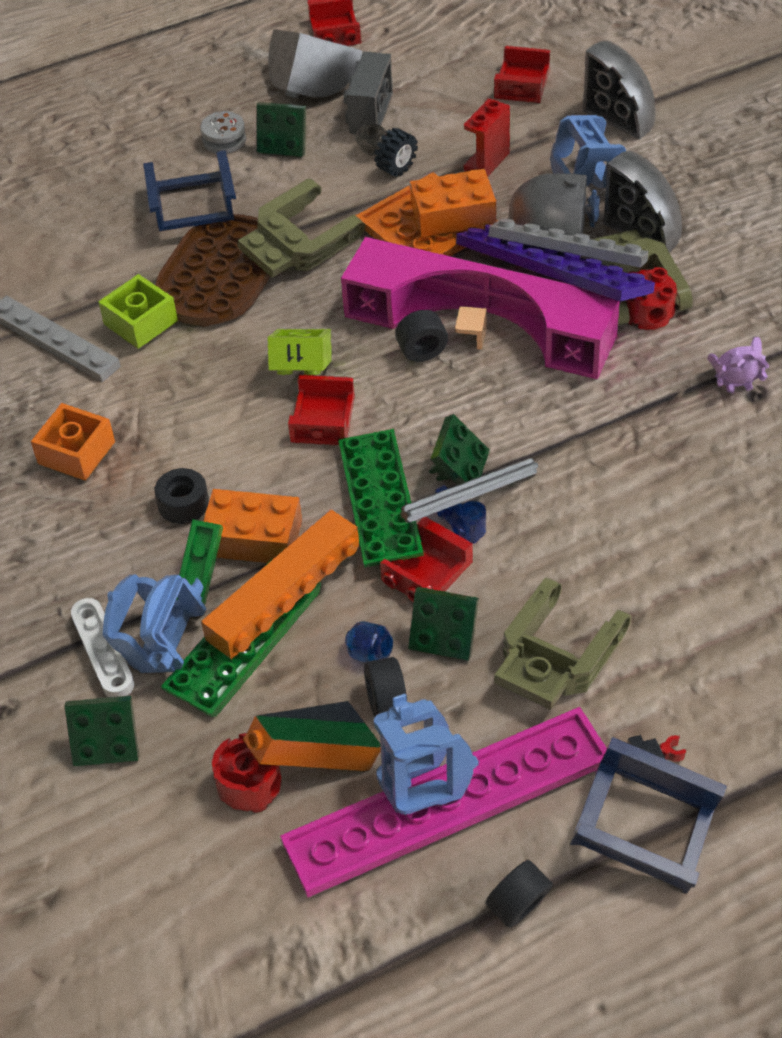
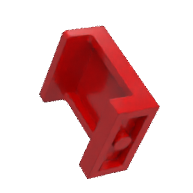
[307,0,362,46]
[494,46,551,103]
[464,99,510,177]
[288,375,355,445]
[380,517,473,602]

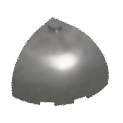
[268,29,363,98]
[583,40,656,139]
[604,151,682,253]
[508,173,587,236]

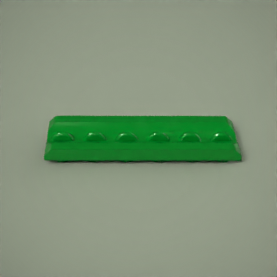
[338,429,424,568]
[161,558,321,717]

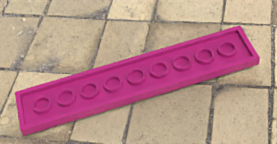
[280,707,607,898]

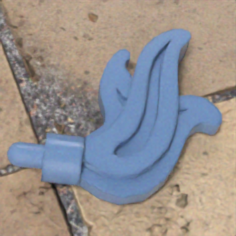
[585,190,600,228]

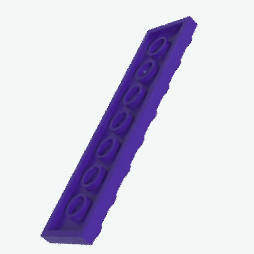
[456,225,655,302]

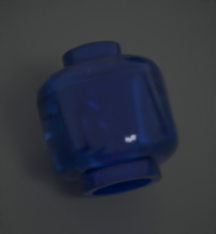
[345,621,393,663]

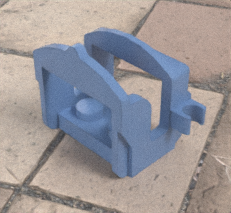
[550,115,626,188]
[103,574,206,673]
[374,694,479,815]

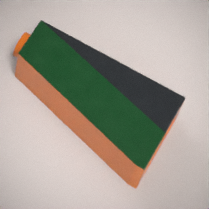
[243,701,381,771]

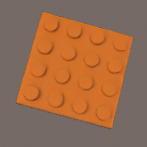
[356,172,498,257]

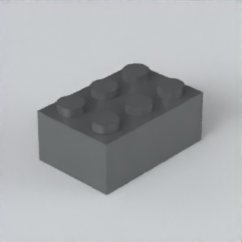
[344,51,393,137]

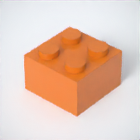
[31,403,115,481]

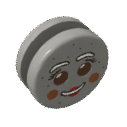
[200,111,246,153]

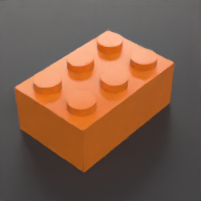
[410,169,496,238]
[203,489,302,563]

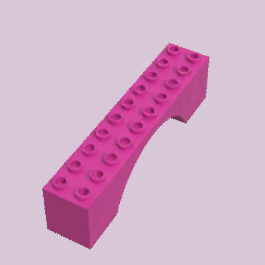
[341,237,620,380]

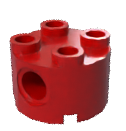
[625,267,677,330]
[211,733,282,813]

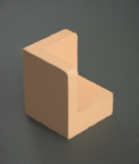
[455,306,487,350]

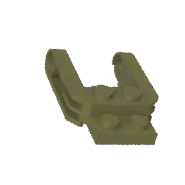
[238,178,366,278]
[591,229,693,326]
[494,577,631,710]

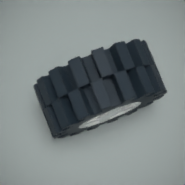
[374,127,418,177]

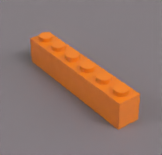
[201,509,360,659]

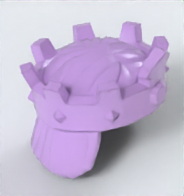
[707,337,770,393]

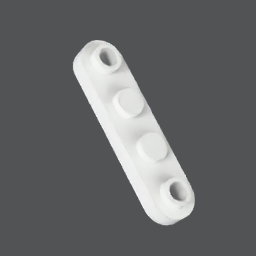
[71,598,134,697]

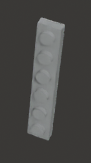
[488,219,649,267]
[0,295,121,382]

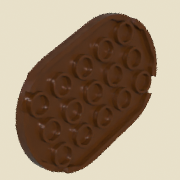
[155,214,271,327]

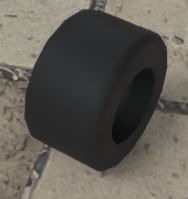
[395,310,448,362]
[154,468,209,524]
[364,657,407,717]
[485,860,553,928]

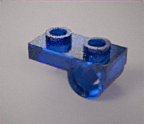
[435,485,487,544]

